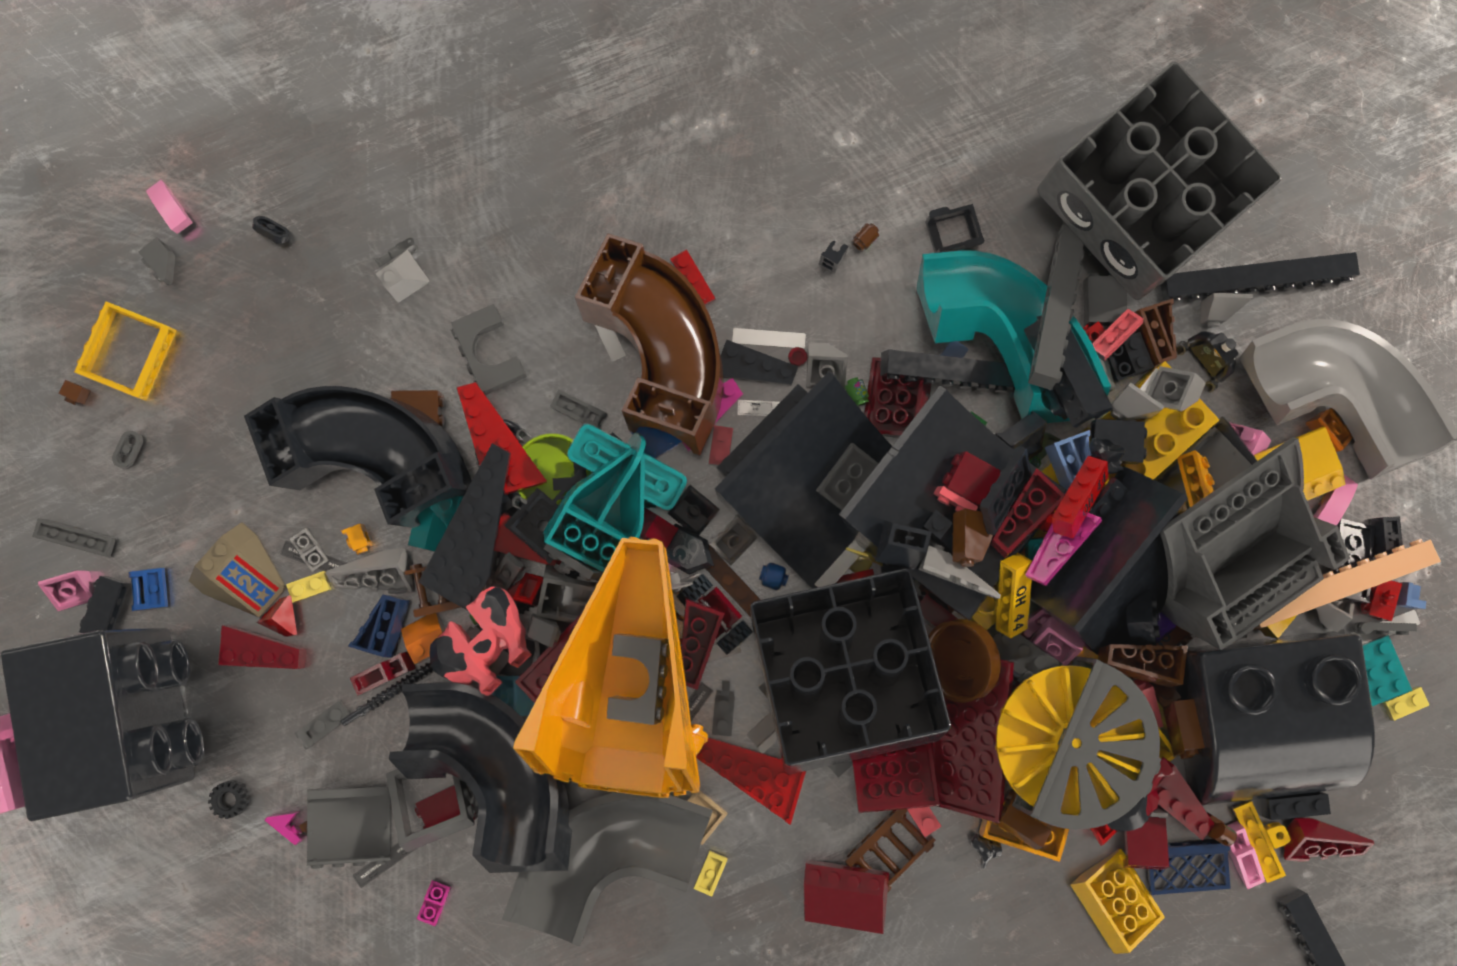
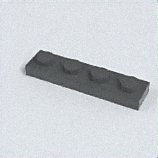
[32,518,116,557]

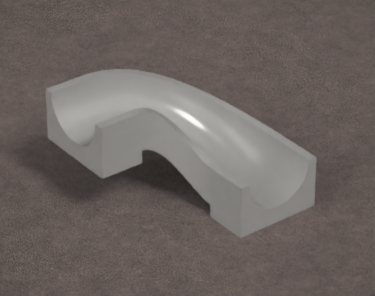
[1239,319,1457,480]

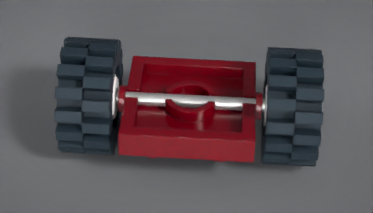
[676,574,753,655]

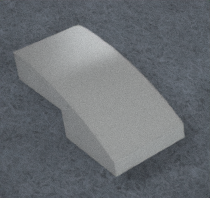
[289,527,329,571]

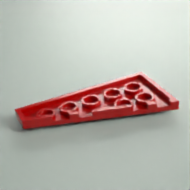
[457,382,547,495]
[696,737,806,825]

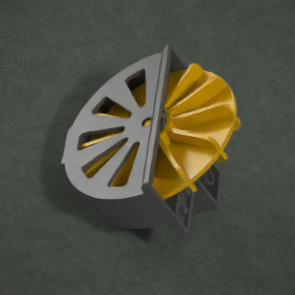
[995,656,1161,830]

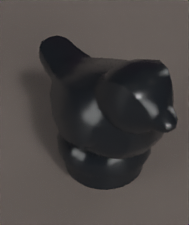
[970,834,1002,869]

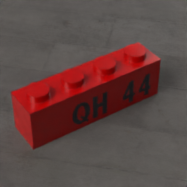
[1052,456,1109,539]

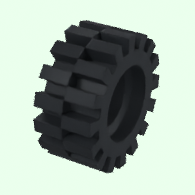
[208,781,249,819]

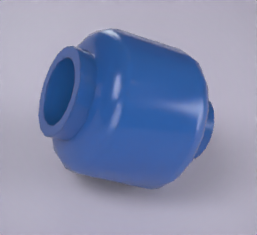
[759,562,789,590]

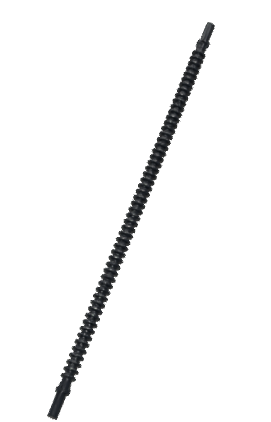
[340,537,641,727]

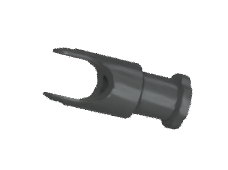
[374,237,418,267]

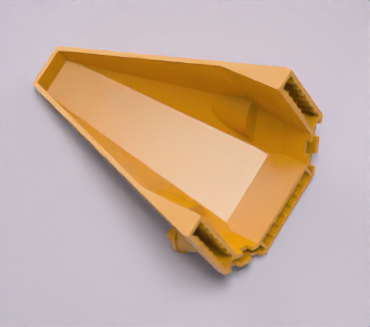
[513,537,708,798]

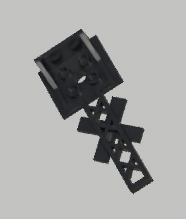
[504,432,624,564]

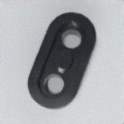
[252,216,289,244]

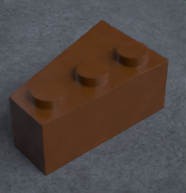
[1134,299,1177,367]

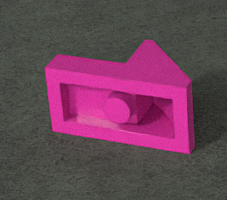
[264,811,306,845]

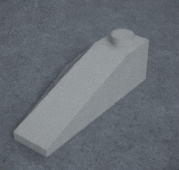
[918,543,1001,599]
[326,548,414,594]

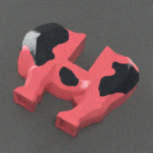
[429,587,532,696]

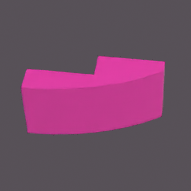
[417,880,451,926]

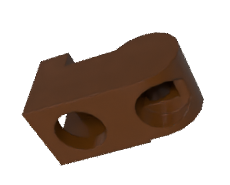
[1207,812,1237,846]

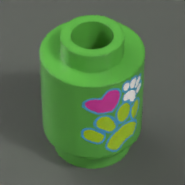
[845,377,869,406]

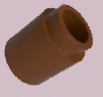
[851,223,879,252]

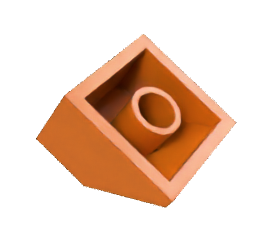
[401,613,446,664]

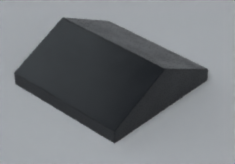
[667,485,720,535]

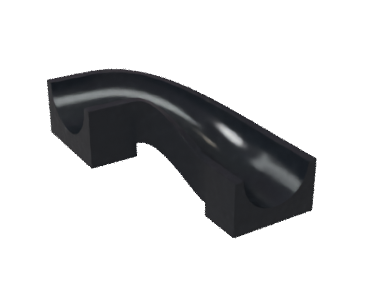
[244,386,472,528]
[389,682,572,873]

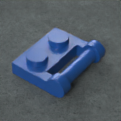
[128,568,168,611]

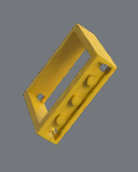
[74,301,177,401]

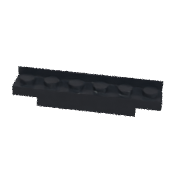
[1024,316,1114,428]

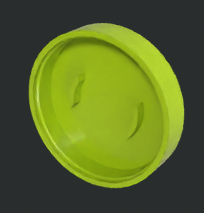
[518,434,591,505]

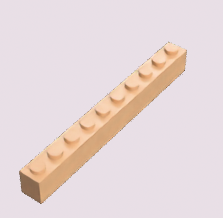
[1253,539,1441,630]

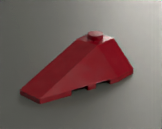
[1284,817,1375,862]

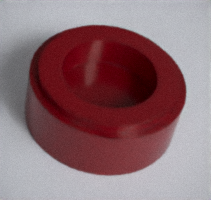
[788,347,807,367]

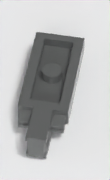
[712,680,735,736]

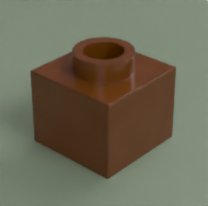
[58,380,91,405]

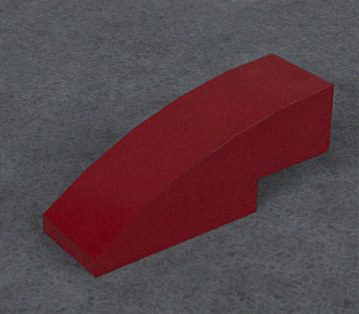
[350,651,416,696]

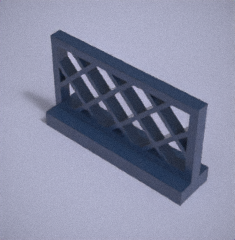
[1148,839,1231,895]

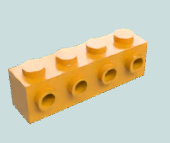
[1177,450,1214,507]

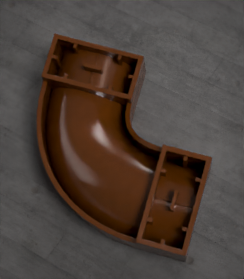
[574,233,723,456]

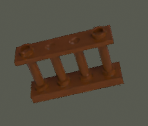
[404,563,486,617]
[844,809,936,893]

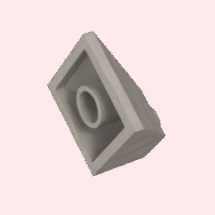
[375,249,430,303]
[1201,293,1253,327]
[806,343,848,389]
[1148,366,1205,411]
[1110,382,1165,421]
[1316,599,1355,633]

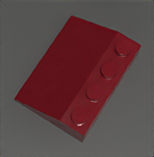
[864,357,932,438]
[804,860,889,934]

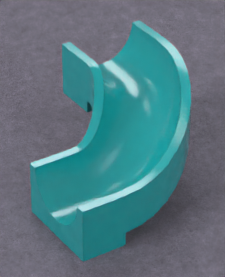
[916,251,1111,423]

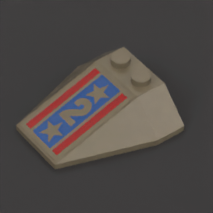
[189,522,287,618]

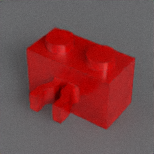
[1360,580,1402,621]

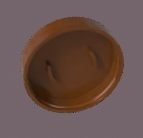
[928,619,1000,703]

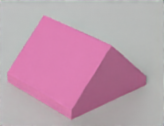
[38,570,94,611]

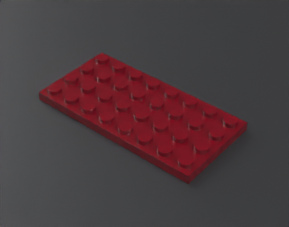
[931,660,1014,823]

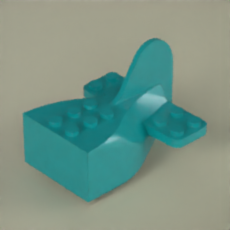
[543,423,687,572]

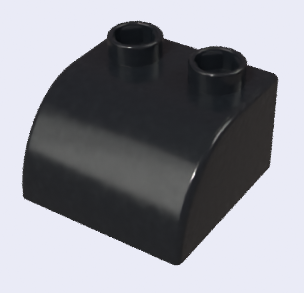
[1174,633,1375,806]

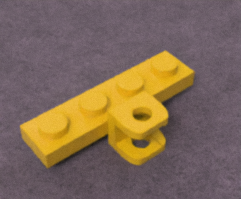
[1232,800,1291,883]

